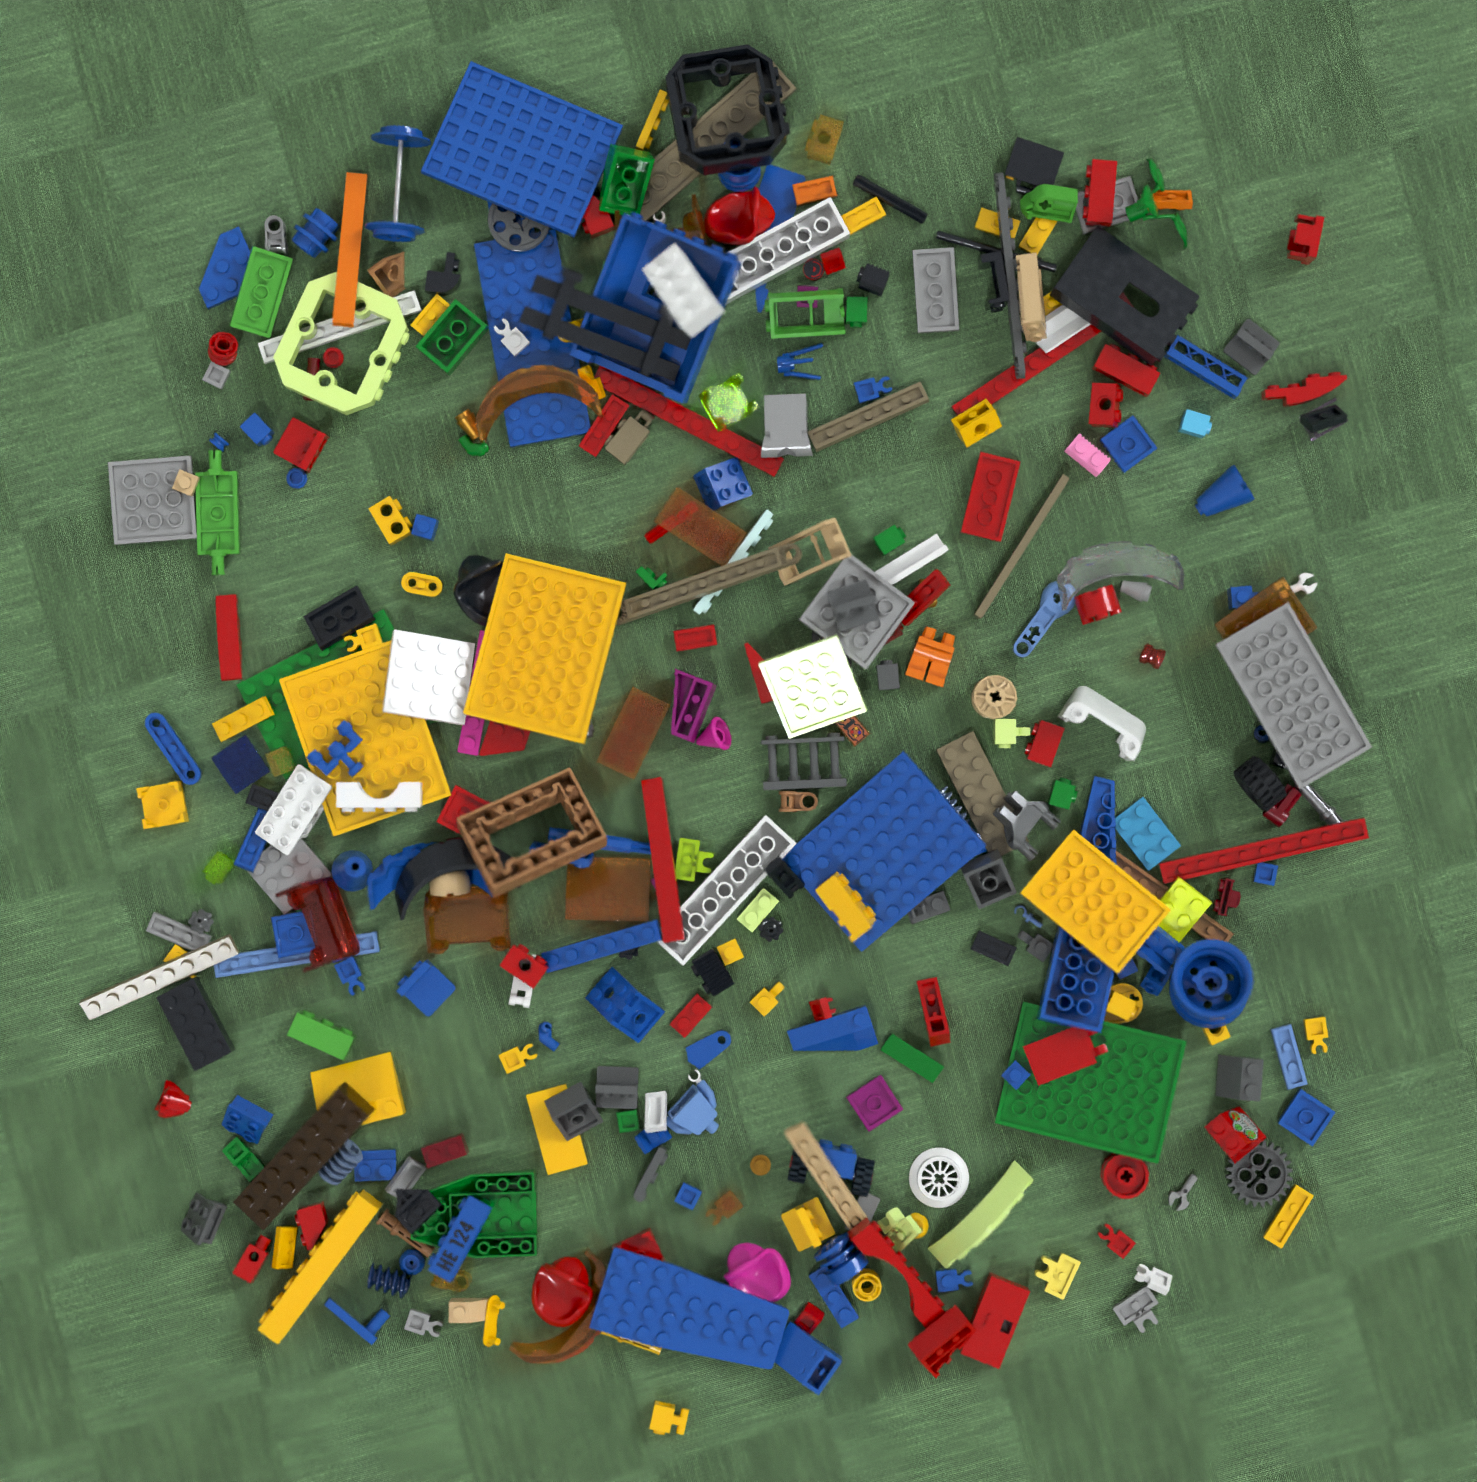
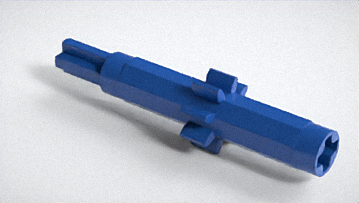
[547,827,651,855]

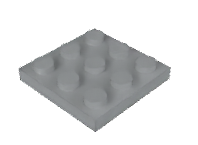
[246,838,332,915]

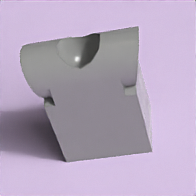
[761,394,813,458]

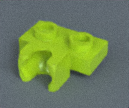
[675,838,714,882]

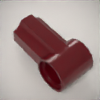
[1262,784,1302,828]

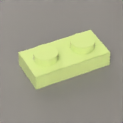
[737,887,779,932]

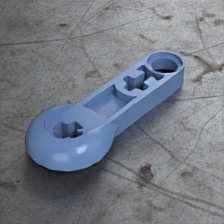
[1013,581,1076,658]

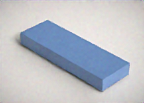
[1270,1024,1308,1090]

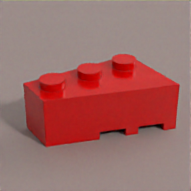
[907,1305,976,1378]

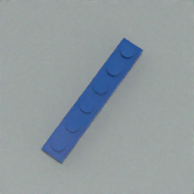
[541,919,663,973]

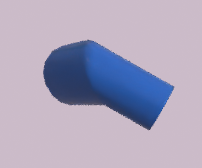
[538,1021,560,1052]

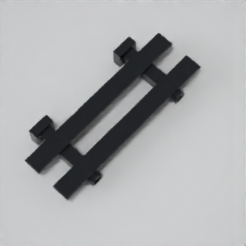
[519,266,691,381]

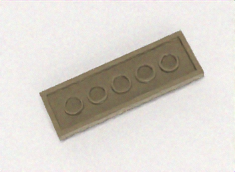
[936,731,1029,856]

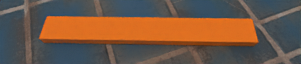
[332,172,367,328]

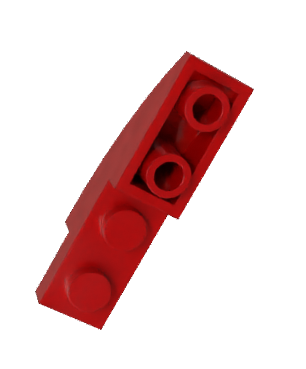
[1261,372,1347,407]

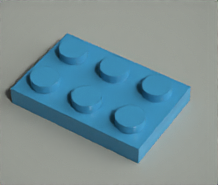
[1115,797,1181,871]

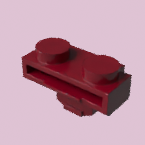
[1212,878,1241,917]

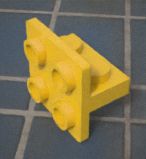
[781,1197,835,1252]

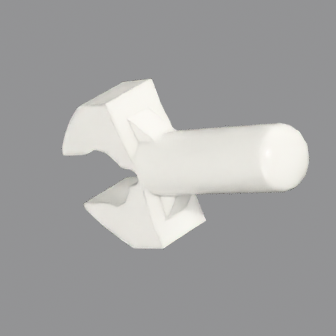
[1278,573,1317,599]

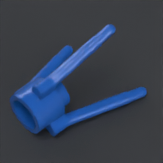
[777,343,823,380]

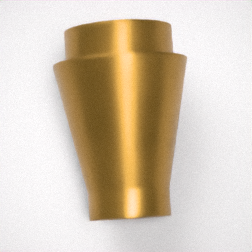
[455,408,483,441]

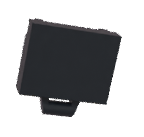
[1004,137,1064,195]

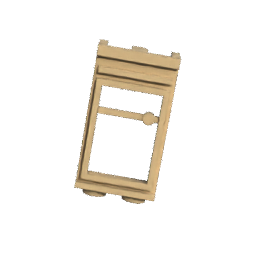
[1016,253,1047,342]
[768,517,852,586]

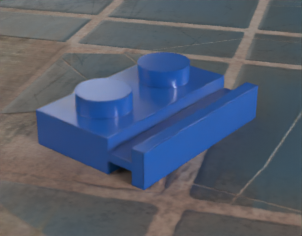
[354,1149,397,1182]

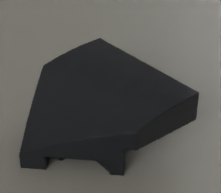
[395,1189,443,1234]

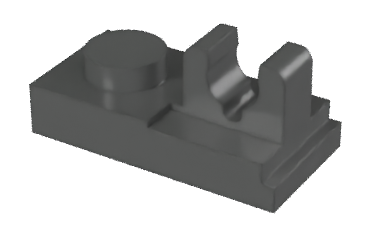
[907,891,950,924]

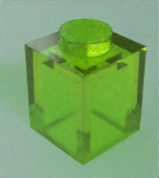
[202,851,235,884]

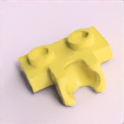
[1034,1252,1081,1300]

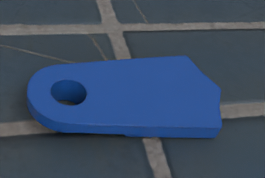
[686,1030,731,1069]

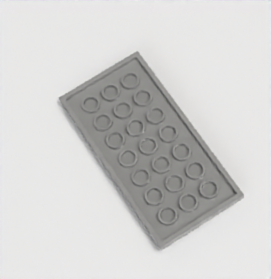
[1215,602,1372,789]

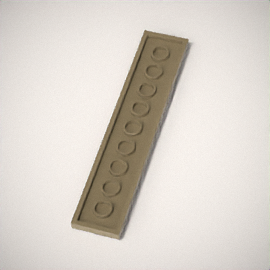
[640,61,797,221]

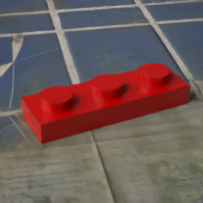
[579,394,630,458]
[901,569,951,626]

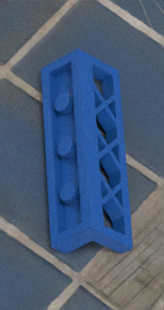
[1164,335,1248,399]

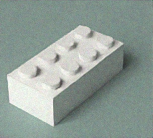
[642,243,725,337]

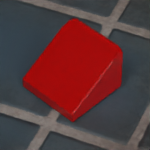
[794,1302,825,1334]

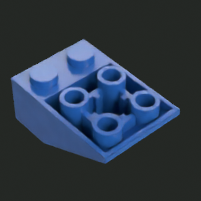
[775,1321,842,1395]

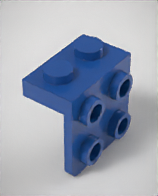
[396,959,456,1016]

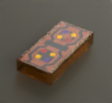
[834,716,870,747]

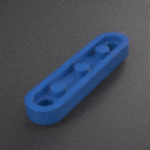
[145,713,202,785]

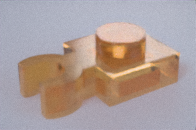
[705,1189,743,1226]

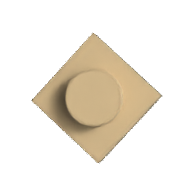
[172,469,200,497]

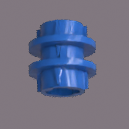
[292,208,339,258]

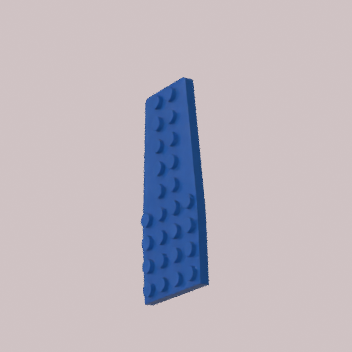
[589,1247,789,1369]

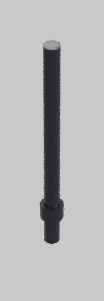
[936,230,1057,273]

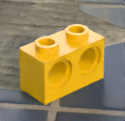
[368,496,413,546]

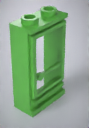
[765,288,845,339]

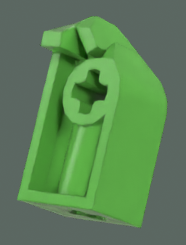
[1020,184,1078,223]

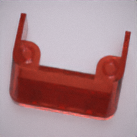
[275,877,360,973]

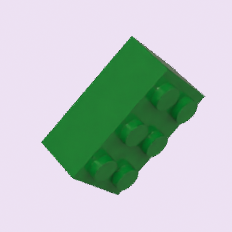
[415,299,489,376]

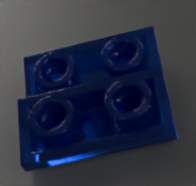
[211,735,270,794]

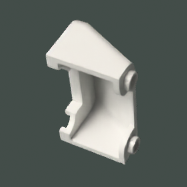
[1058,686,1146,761]

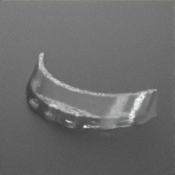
[1057,541,1184,611]

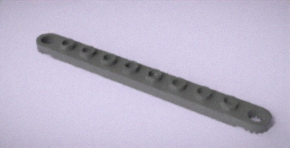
[994,172,1027,379]

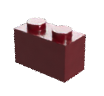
[421,1132,469,1168]

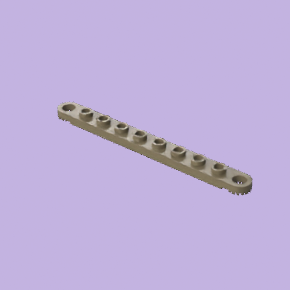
[616,543,802,625]

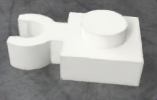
[494,319,530,357]
[1134,1264,1172,1296]

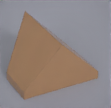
[367,252,406,297]

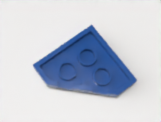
[199,227,250,309]

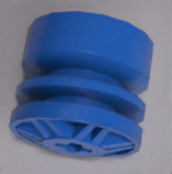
[718,138,761,192]
[814,1231,869,1286]

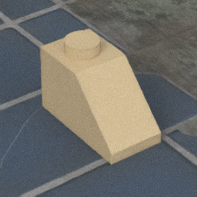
[449,1298,489,1323]

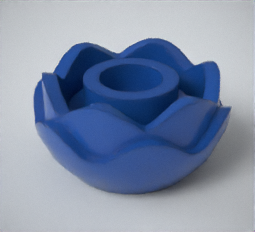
[399,1249,425,1275]

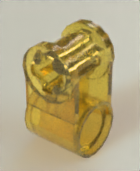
[430,1269,472,1292]

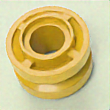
[852,1268,882,1301]

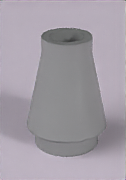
[1120,580,1152,602]

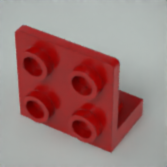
[273,417,329,473]

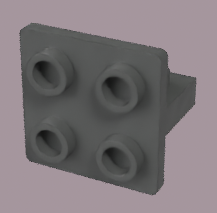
[1223,319,1280,376]
[827,580,879,631]
[595,1066,639,1109]
[181,1193,227,1245]

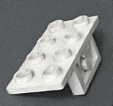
[255,764,332,855]

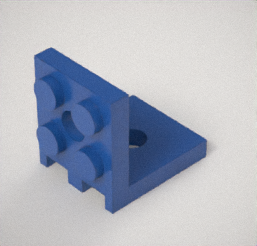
[585,967,665,1043]

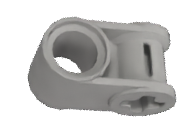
[264,215,288,256]

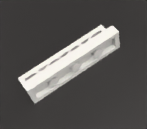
[875,534,949,586]

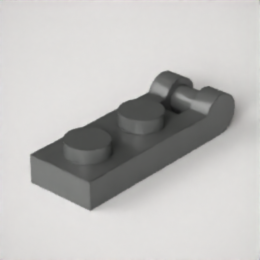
[634,1145,668,1202]

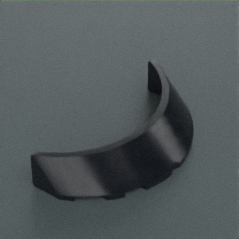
[394,837,521,921]

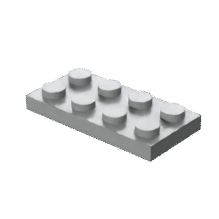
[912,247,959,334]

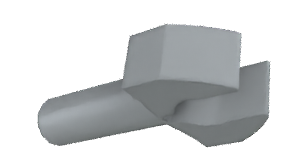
[1168,1174,1198,1211]

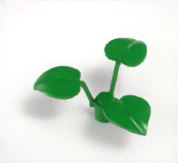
[1125,158,1188,249]

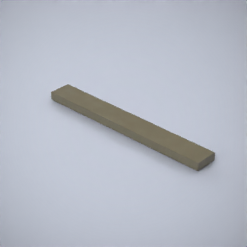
[973,474,1069,619]

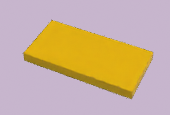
[526,1084,588,1175]

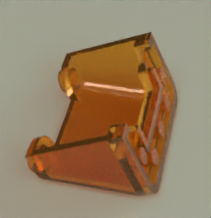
[423,887,511,954]

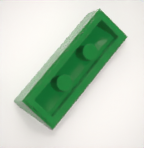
[880,1033,944,1083]

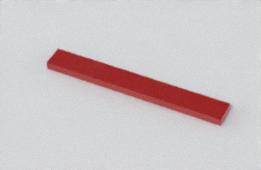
[641,777,685,944]

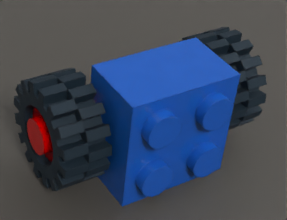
[787,1139,875,1197]

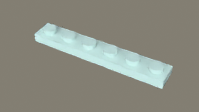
[692,509,773,615]

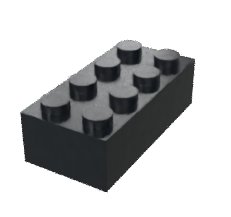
[156,977,236,1071]

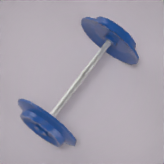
[365,126,431,242]

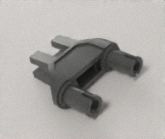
[992,791,1061,861]

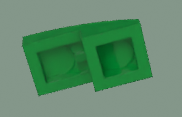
[222,1137,266,1182]

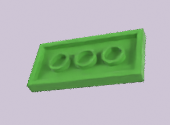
[229,246,293,338]

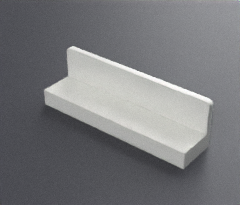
[1035,305,1091,353]

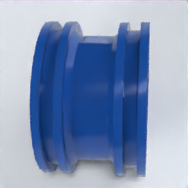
[1169,939,1253,1028]

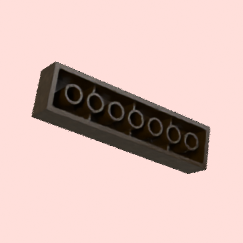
[233,1081,375,1230]

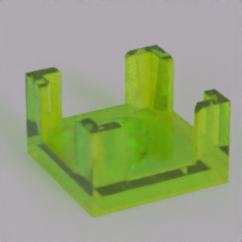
[699,372,759,432]

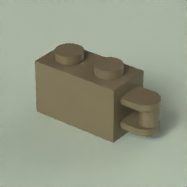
[605,409,655,466]

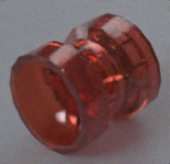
[1139,643,1166,670]

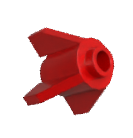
[154,1080,192,1118]

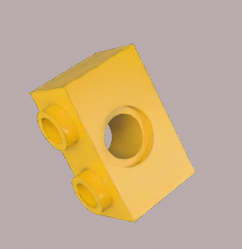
[951,399,1002,447]

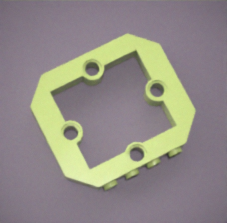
[273,272,410,415]

